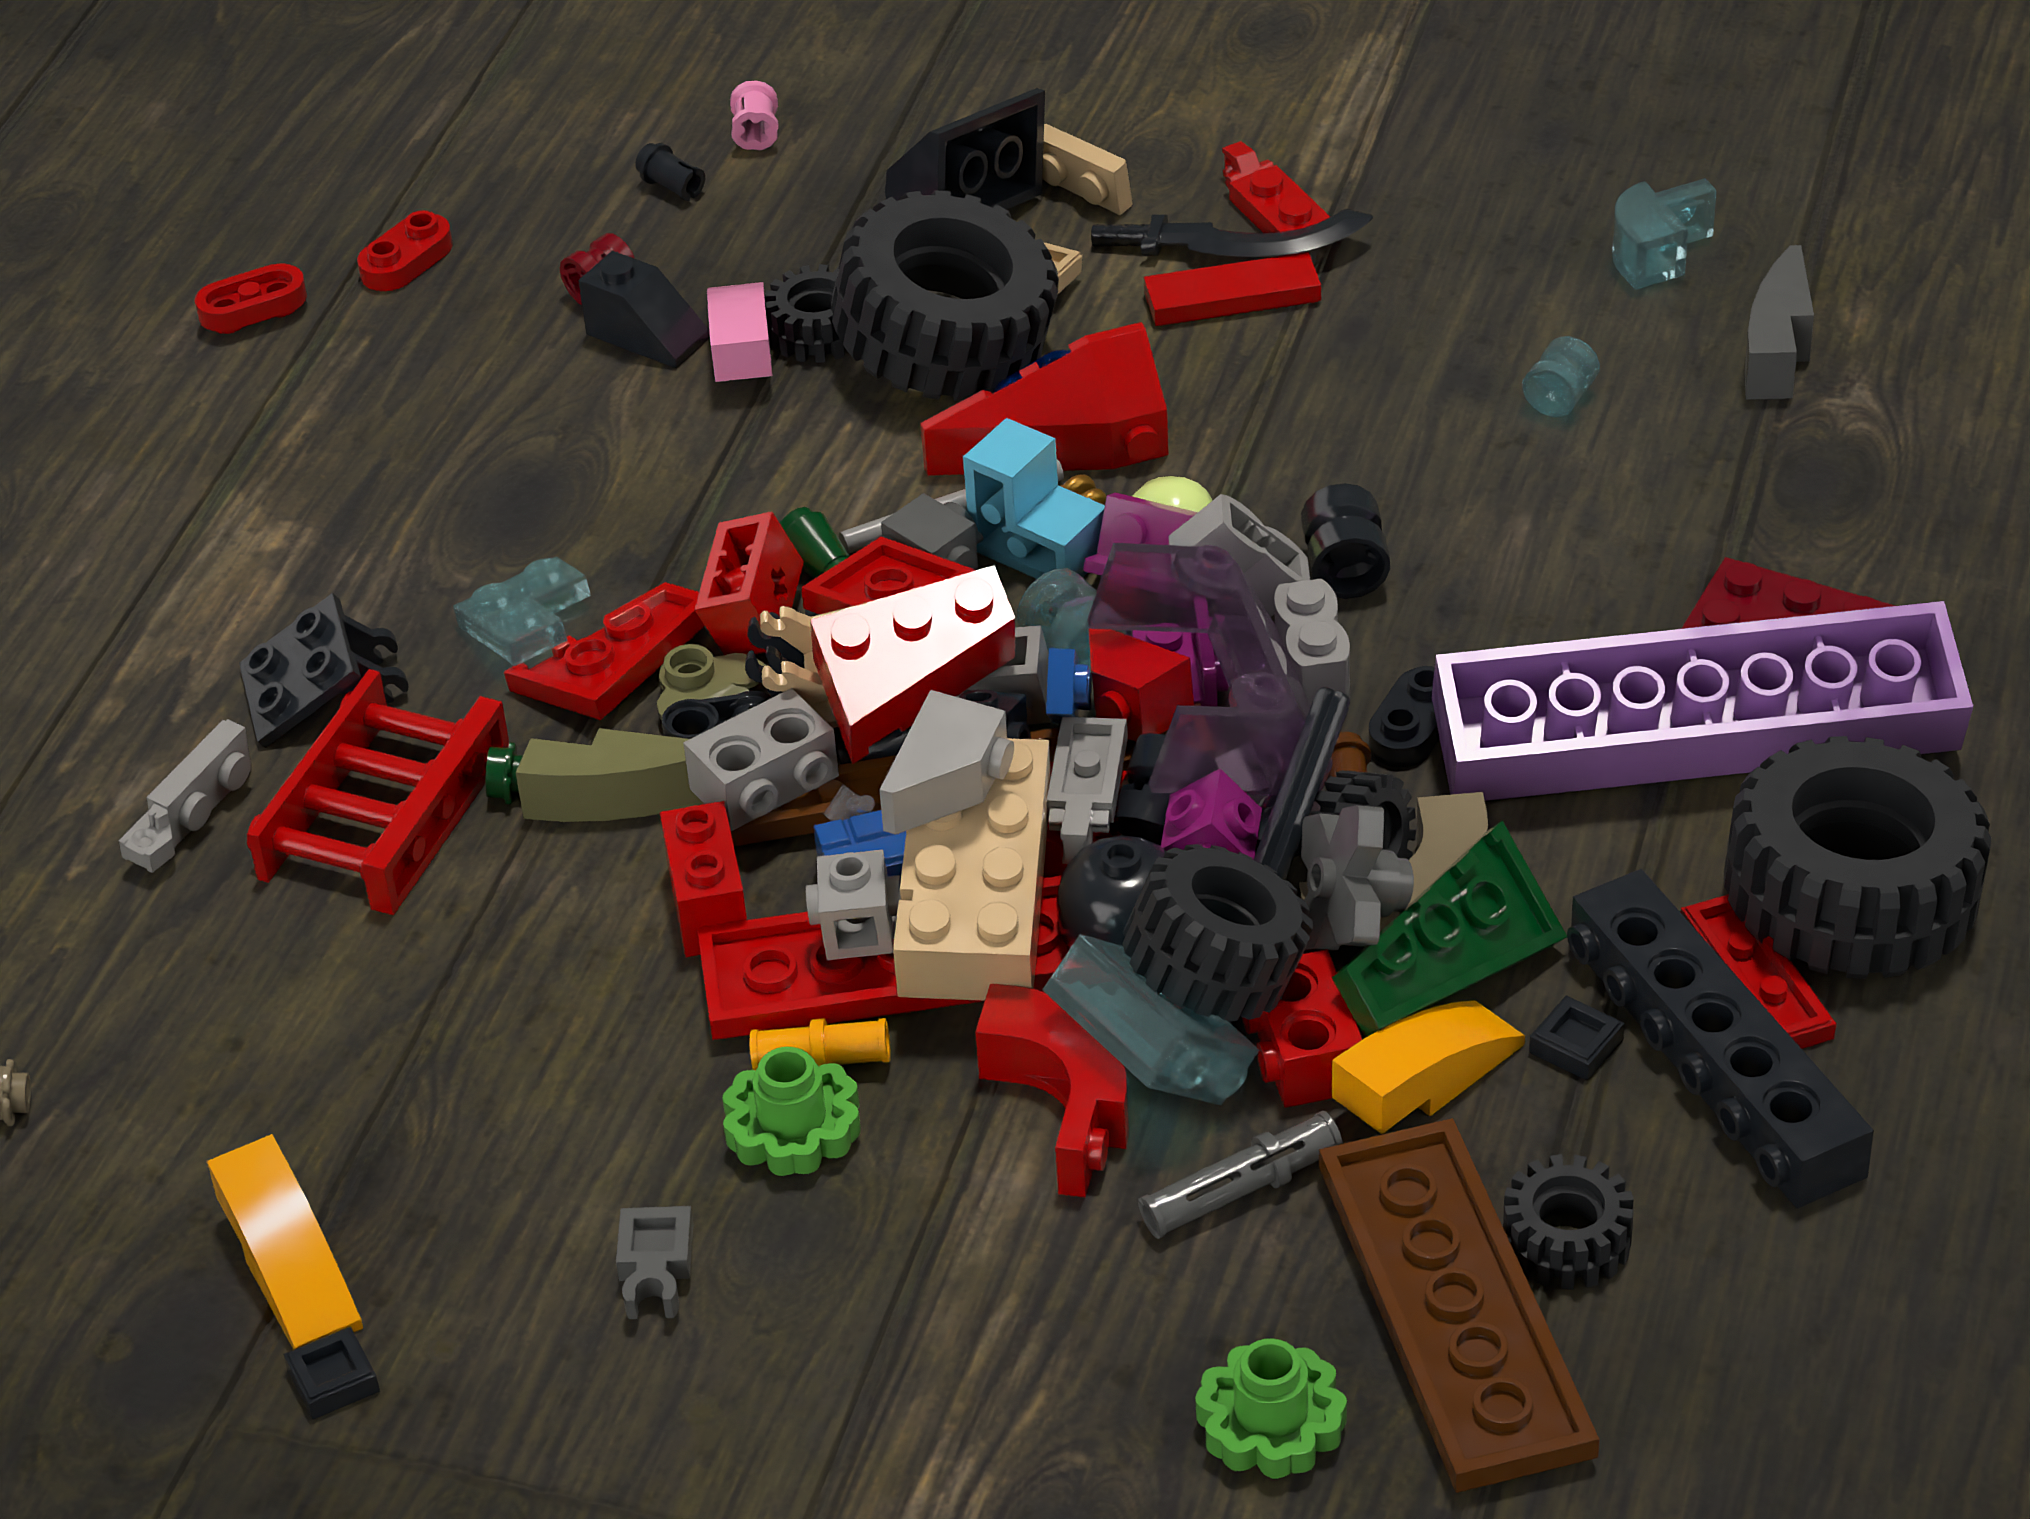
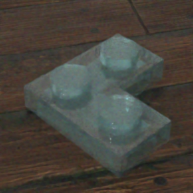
[453,556,591,666]

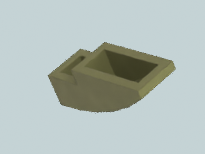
[516,728,702,822]

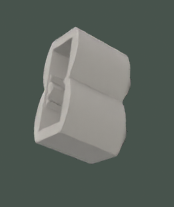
[1168,494,1310,627]
[1274,579,1350,717]

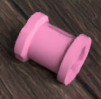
[730,80,778,150]

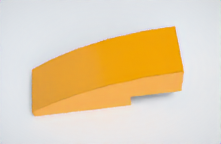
[1332,1000,1525,1134]
[207,1134,363,1350]

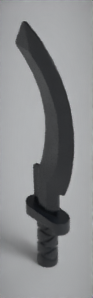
[1091,209,1373,257]

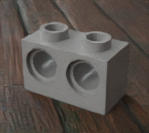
[683,688,839,831]

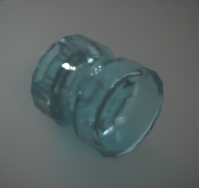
[1522,336,1600,417]

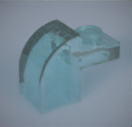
[1612,178,1716,290]

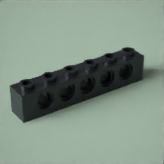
[1567,869,1874,1209]

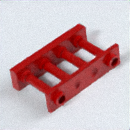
[247,669,509,915]

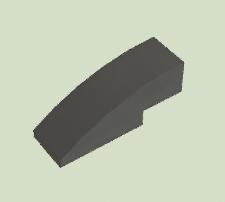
[1744,245,1814,400]

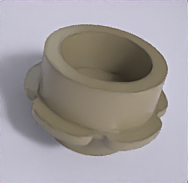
[0,1059,31,1126]

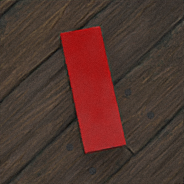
[1143,252,1321,326]
[1680,894,1836,1049]

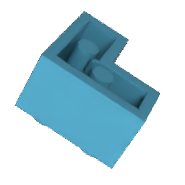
[963,418,1105,592]

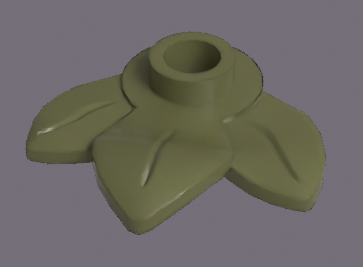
[657,644,766,720]

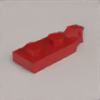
[1222,141,1330,233]

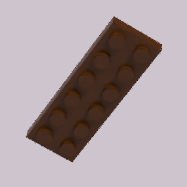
[1319,1118,1600,1493]

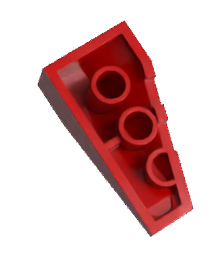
[920,322,1169,476]

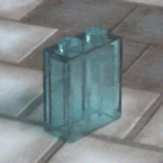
[1042,934,1260,1105]

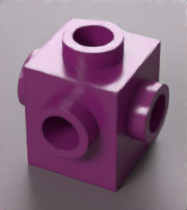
[1161,768,1262,860]

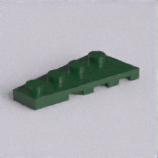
[1332,820,1567,1038]

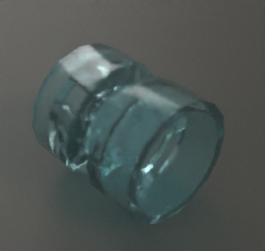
[1017,568,1131,673]

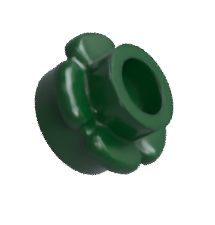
[485,742,523,805]

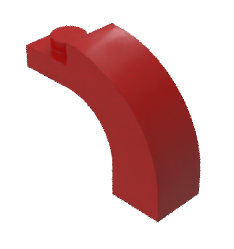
[975,984,1129,1198]

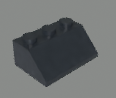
[885,88,1045,210]

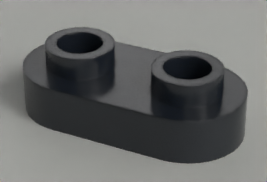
[1369,666,1440,767]

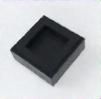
[1529,995,1625,1081]
[283,1326,380,1419]

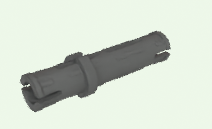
[1138,1111,1343,1239]

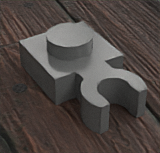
[616,1206,694,1319]

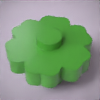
[722,1047,861,1176]
[1195,1339,1347,1479]

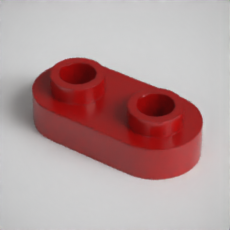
[357,210,453,291]
[195,263,307,334]

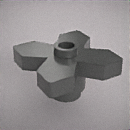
[1301,805,1414,952]

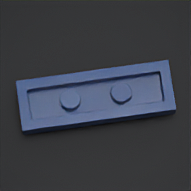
[1046,648,1092,723]

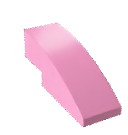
[707,282,773,382]

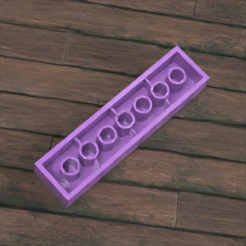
[1432,601,1973,801]

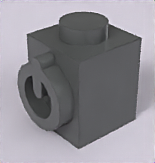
[881,493,983,571]

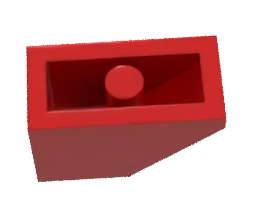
[1088,624,1195,742]

